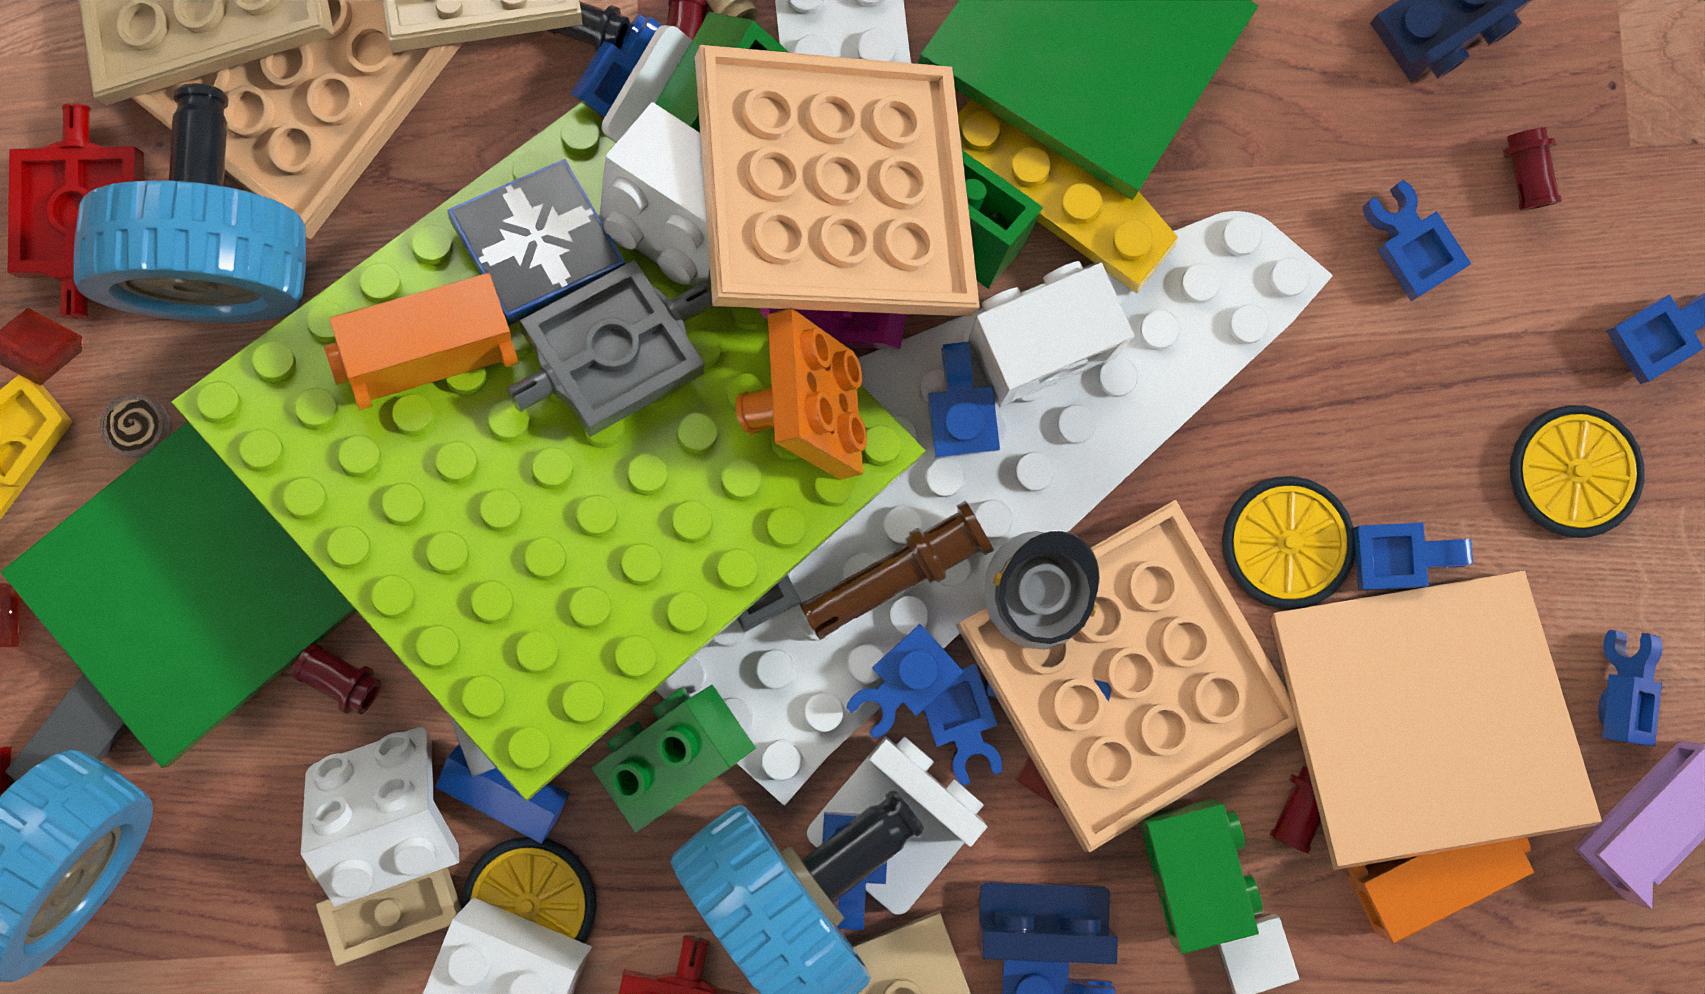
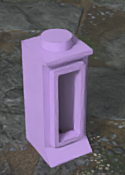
[1574,741,1705,909]

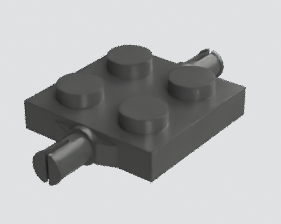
[506,260,715,437]

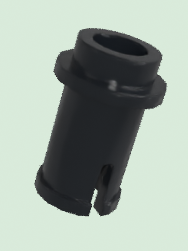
[547,1,630,52]

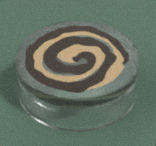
[100,394,171,459]

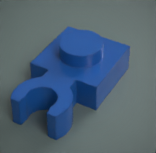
[1363,180,1471,301]
[846,624,964,738]
[924,664,1002,786]

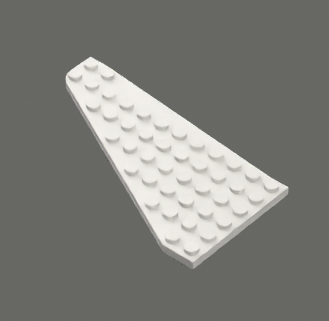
[655,211,1333,806]

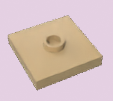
[851,910,971,994]

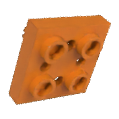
[735,308,867,480]

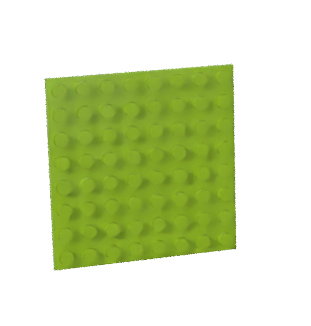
[171,102,926,802]

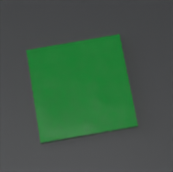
[918,0,1259,201]
[0,421,357,768]

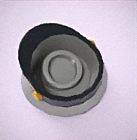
[984,531,1100,650]

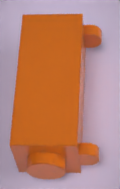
[324,273,518,411]
[1346,837,1535,944]

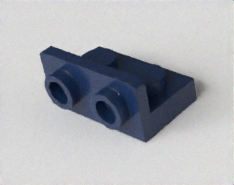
[1370,0,1532,84]
[978,881,1118,964]

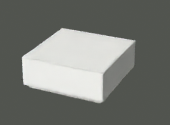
[1218,914,1300,994]

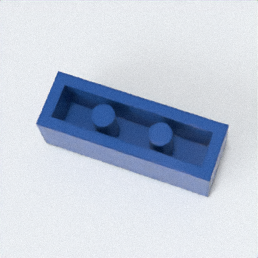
[435,743,570,844]

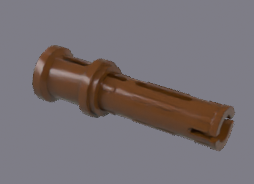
[800,500,994,640]

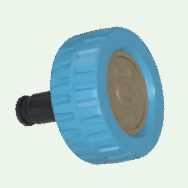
[74,83,306,323]
[0,750,153,982]
[670,791,924,994]

